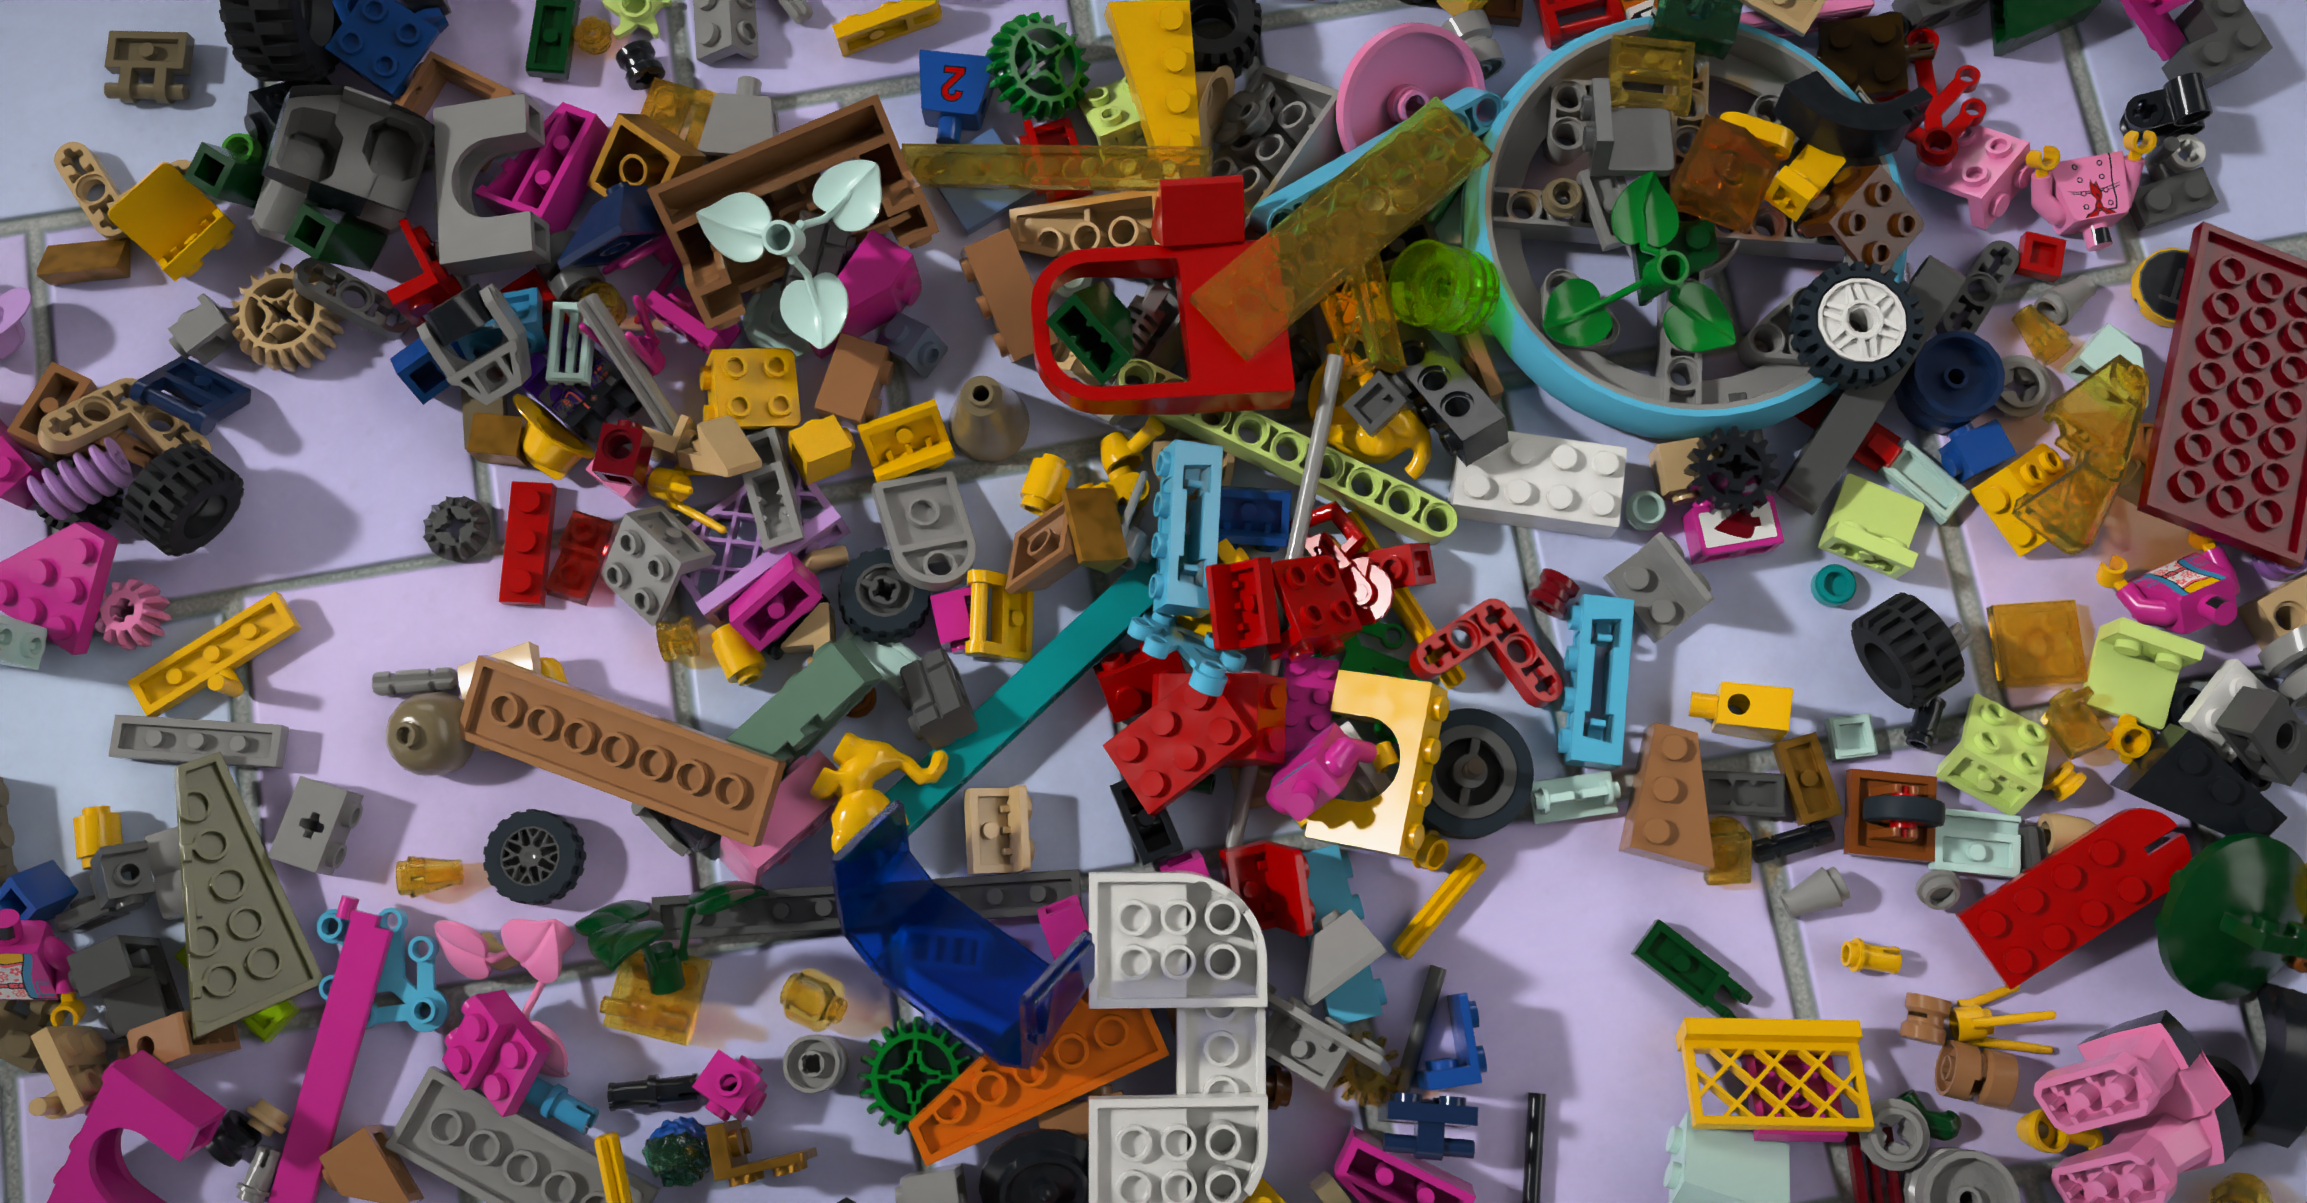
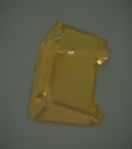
[2012,354,2149,556]

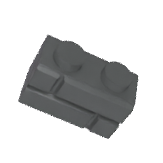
[780,210,856,293]
[898,648,978,750]

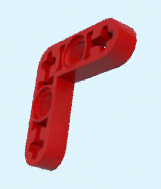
[1409,598,1563,708]

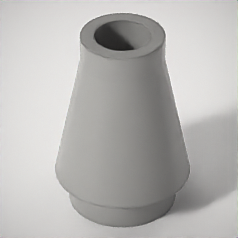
[2034,275,2097,327]
[1780,867,1850,919]

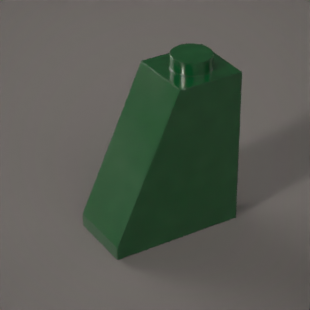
[1989,0,2102,56]
[1045,281,1134,385]

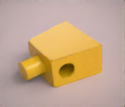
[1688,682,1793,743]

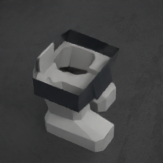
[251,85,435,246]

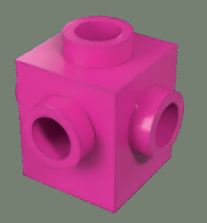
[692,1049,768,1123]

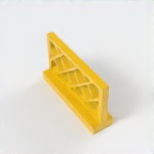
[1675,1017,1875,1132]

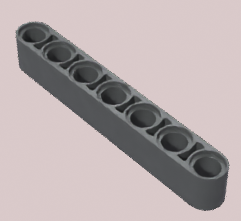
[1776,255,1966,515]

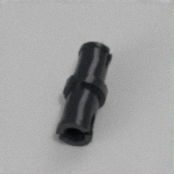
[607,1073,700,1112]

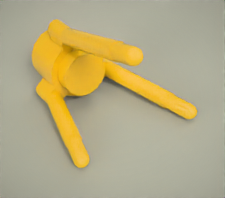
[647,464,727,534]
[1948,985,2056,1054]

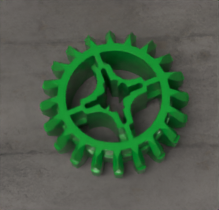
[984,12,1091,123]
[857,1016,974,1137]

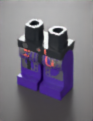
[521,322,643,444]

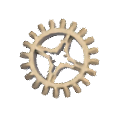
[229,263,345,373]

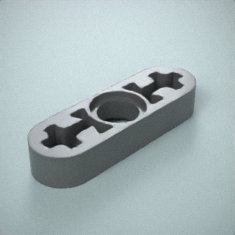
[1935,240,2019,334]
[293,257,412,341]

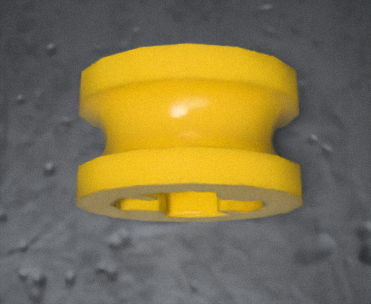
[2042,761,2087,802]

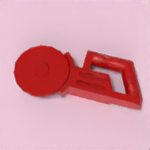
[1289,501,1395,626]

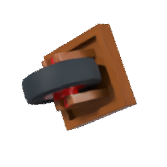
[1843,768,1945,863]

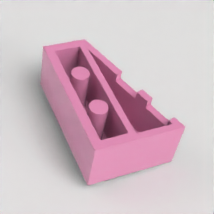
[719,750,838,887]

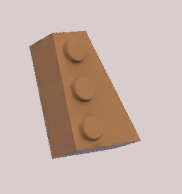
[958,228,1059,363]
[1619,722,1715,872]

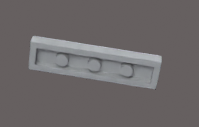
[108,714,289,769]

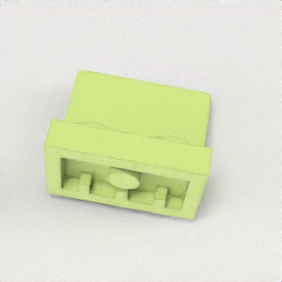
[1077,76,1152,176]
[1818,474,1924,579]
[2079,617,2205,730]
[1935,693,2051,815]

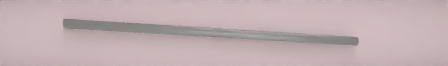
[1217,354,1345,884]

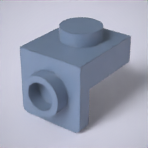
[875,312,948,379]

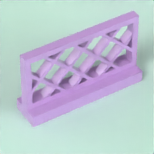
[680,455,851,629]

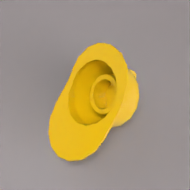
[513,394,596,480]

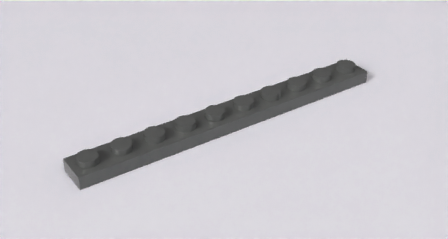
[652,869,1082,941]

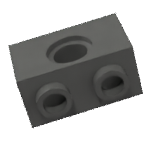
[2215,686,2307,786]

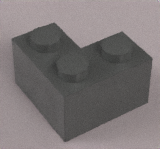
[2161,0,2273,89]
[67,935,184,1039]

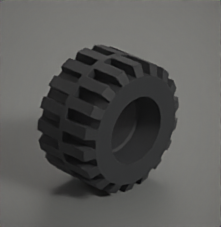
[1190,0,1262,79]
[122,443,244,557]
[1851,592,1965,710]

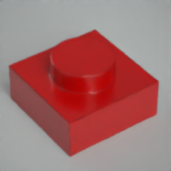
[2014,231,2067,283]

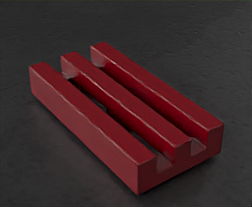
[1845,1126,1904,1203]

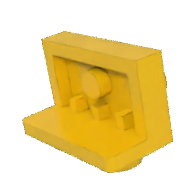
[857,399,955,482]

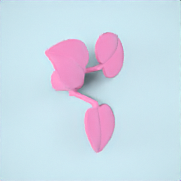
[434,919,575,1078]

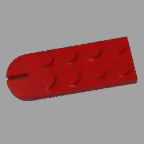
[1956,808,2191,990]

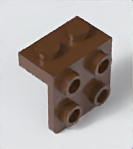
[1798,164,1924,274]

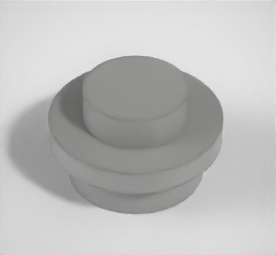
[1915,869,1961,910]

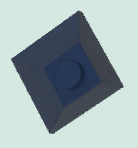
[557,181,666,269]

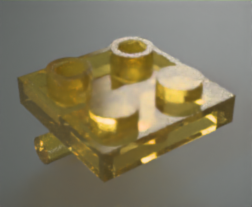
[599,950,713,1046]

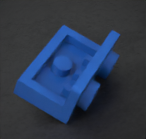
[1218,486,1291,552]

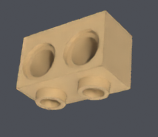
[2237,571,2307,651]

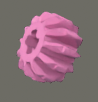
[94,578,172,650]

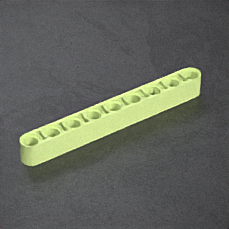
[1114,358,1458,545]

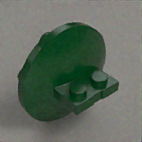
[2154,833,2307,1000]

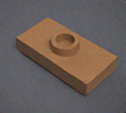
[1455,318,1504,404]

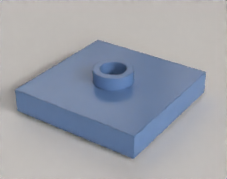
[925,128,1035,235]

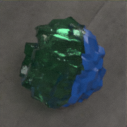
[642,1116,711,1187]

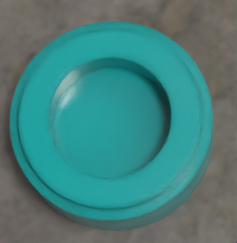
[1811,564,1857,607]

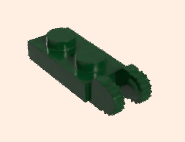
[525,0,581,80]
[1631,919,1753,1018]

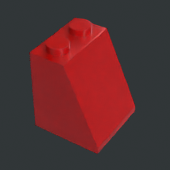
[1152,672,1287,768]

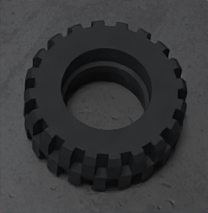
[219,0,342,82]

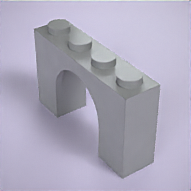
[430,93,551,277]

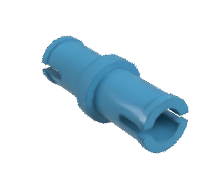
[524,1077,599,1135]

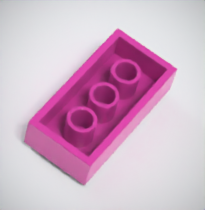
[1283,657,1339,759]

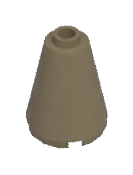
[949,376,1030,463]

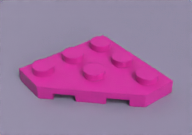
[0,522,119,655]

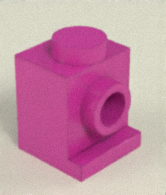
[930,586,971,655]

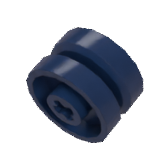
[1894,330,2005,434]

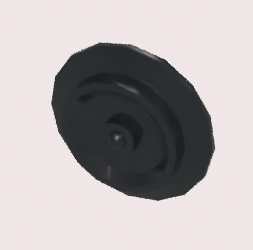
[979,1128,1089,1203]

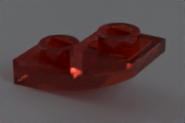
[544,510,614,606]

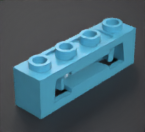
[1149,439,1223,618]
[1557,594,1635,771]

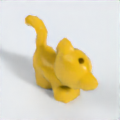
[810,732,949,858]

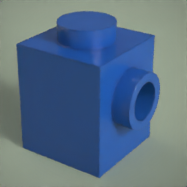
[1938,418,2017,484]
[0,860,79,922]

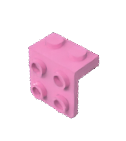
[1914,125,2034,230]

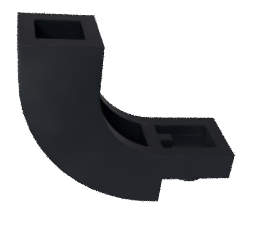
[1772,70,1933,158]
[2243,982,2307,1148]

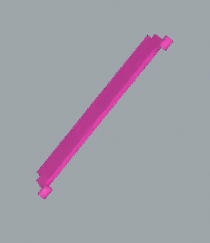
[268,895,394,1203]

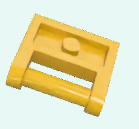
[965,569,1034,664]

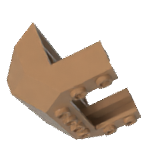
[647,94,939,330]

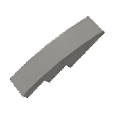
[742,427,805,552]

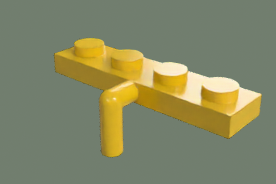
[127,591,301,717]

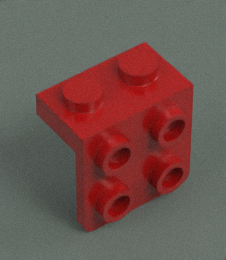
[387,217,463,328]
[1266,555,1363,662]
[1219,840,1316,937]

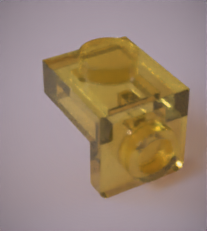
[2040,686,2112,761]

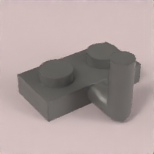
[2129,136,2219,232]

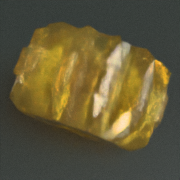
[1333,1031,1402,1107]

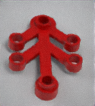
[1874,27,1986,167]

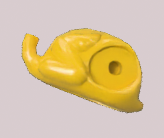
[1308,343,1432,480]

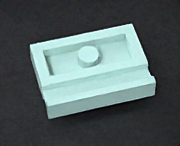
[1928,808,2021,879]

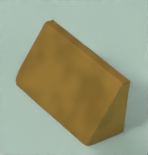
[37,238,130,285]
[1061,487,1129,574]

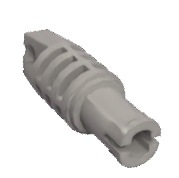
[1093,281,1170,386]

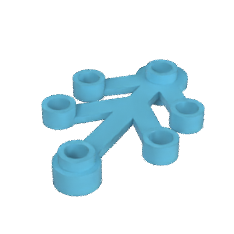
[1127,612,1247,697]
[317,908,450,1032]

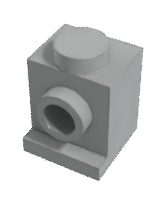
[168,293,237,365]

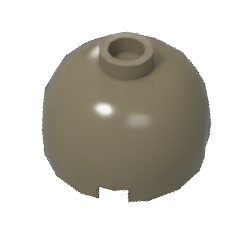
[386,692,475,776]

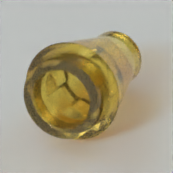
[2011,304,2073,365]
[396,856,464,899]

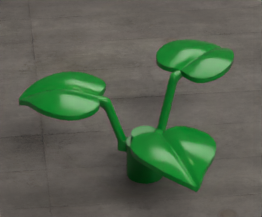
[1542,171,1736,353]

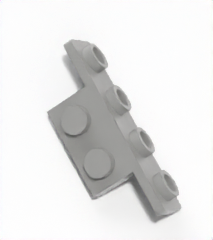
[1266,982,1392,1094]

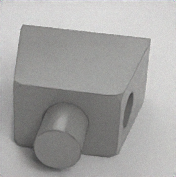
[698,76,779,165]

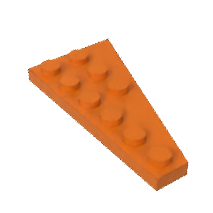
[908,956,1170,1166]

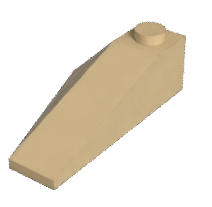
[1009,186,1160,259]

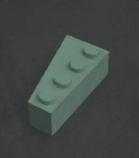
[726,640,883,780]

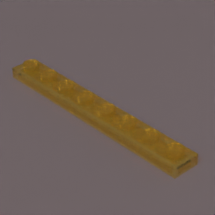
[899,143,1214,191]

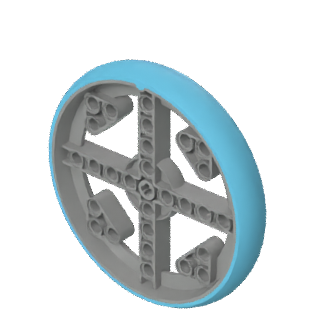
[1460,14,1907,440]

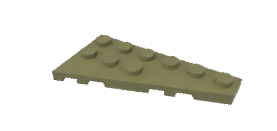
[174,751,323,1041]

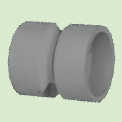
[1441,9,1506,80]
[783,1034,849,1093]

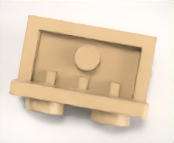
[964,785,1035,875]

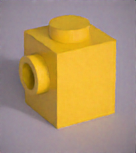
[788,414,855,485]

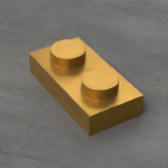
[1771,732,1843,826]

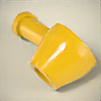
[1100,416,1165,476]
[2016,1108,2103,1153]

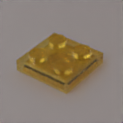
[1986,600,2088,689]

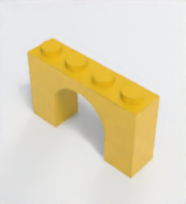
[1304,669,1449,860]

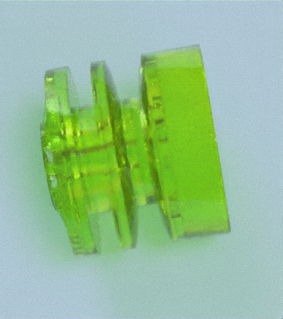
[1388,239,1500,336]

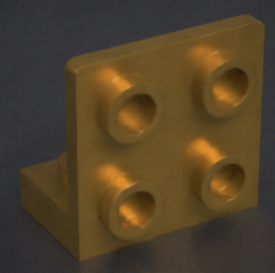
[706,1120,817,1187]

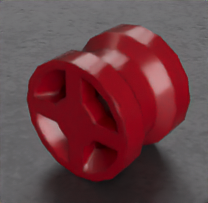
[1527,568,1580,619]

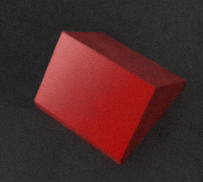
[1151,175,1245,247]

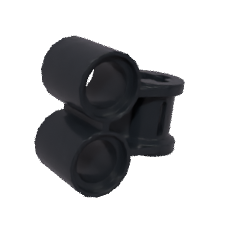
[2119,72,2213,142]

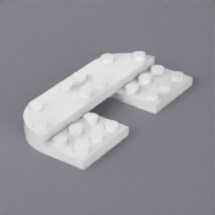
[1089,870,1268,1203]

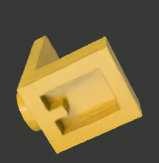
[1763,144,1846,222]

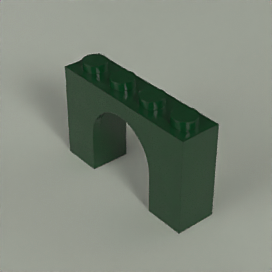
[184,142,388,272]

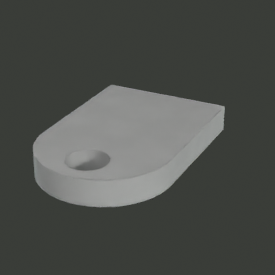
[872,469,976,591]

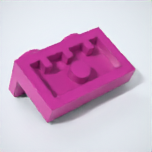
[643,286,741,355]

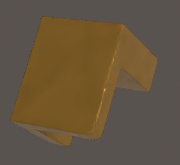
[467,412,529,467]

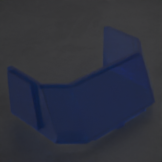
[829,799,1095,1070]

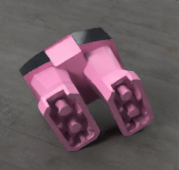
[2033,1010,2243,1203]

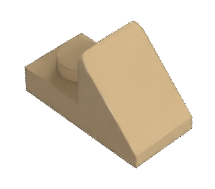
[677,415,762,477]
[780,602,836,665]

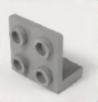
[600,505,716,626]
[1603,532,1714,643]

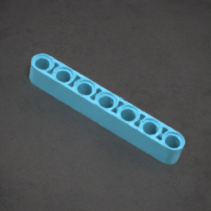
[1250,87,1504,244]

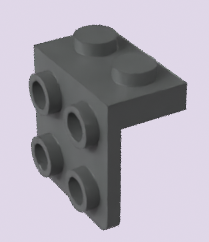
[1580,78,1675,176]

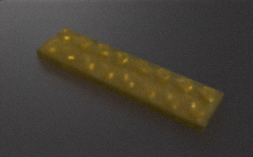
[1190,96,1493,362]

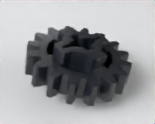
[1684,426,1780,519]

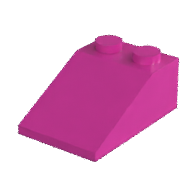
[809,229,922,359]

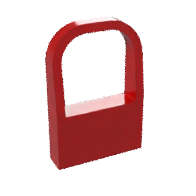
[1031,239,1296,415]

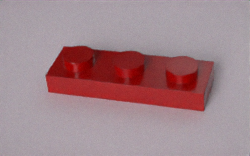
[498,481,557,607]

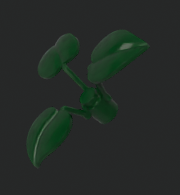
[575,880,769,995]

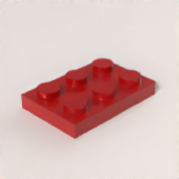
[1102,678,1257,816]

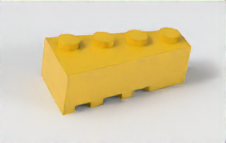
[1104,0,1202,174]

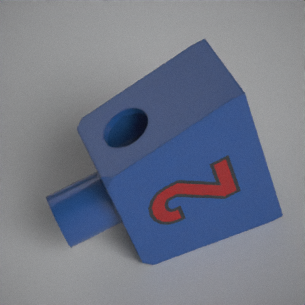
[919,49,995,148]

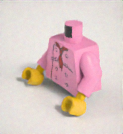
[2025,130,2157,252]

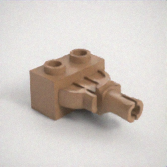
[7,362,160,468]

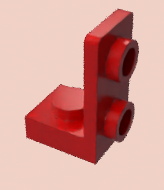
[1351,542,1436,589]

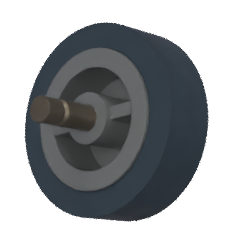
[1422,708,1534,840]

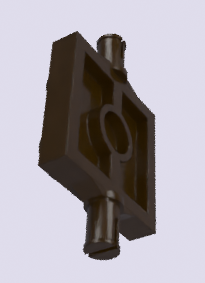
[1815,13,1935,98]

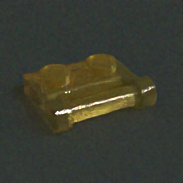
[1607,34,1695,117]
[640,77,717,150]

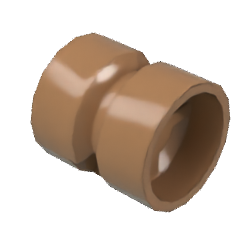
[1935,1040,2019,1110]

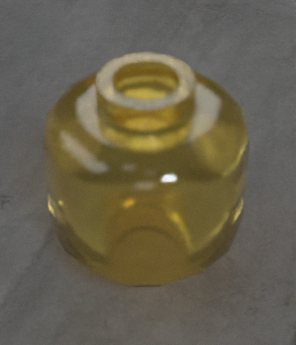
[780,968,848,1032]

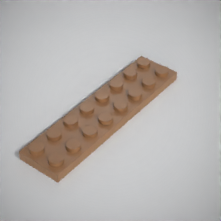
[459,655,786,847]

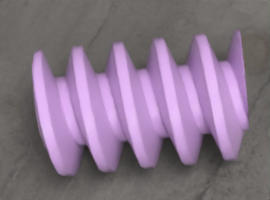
[27,437,133,520]

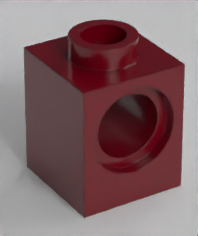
[592,420,654,488]

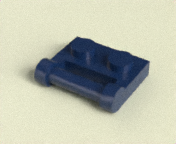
[129,356,251,436]

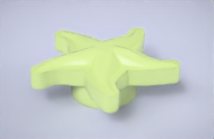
[602,0,672,40]

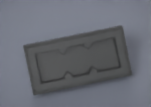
[1702,770,1786,817]

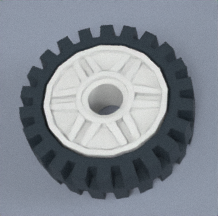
[1789,261,1924,390]

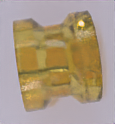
[580,282,628,326]
[656,615,700,662]

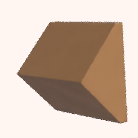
[1005,500,1081,594]

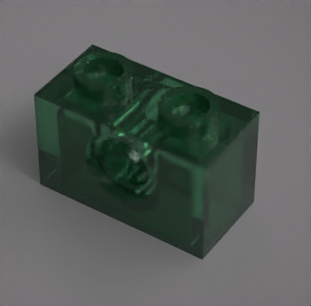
[1645,0,1743,60]

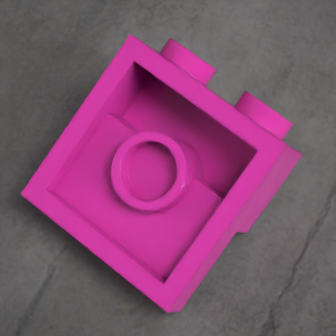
[442,990,551,1117]

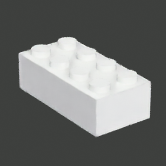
[1447,431,1627,539]

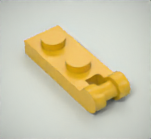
[832,0,942,57]

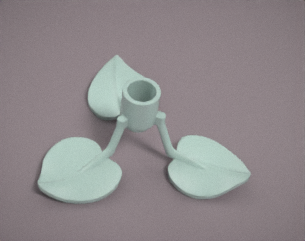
[696,160,882,349]

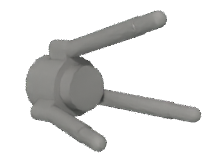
[1120,471,1191,570]

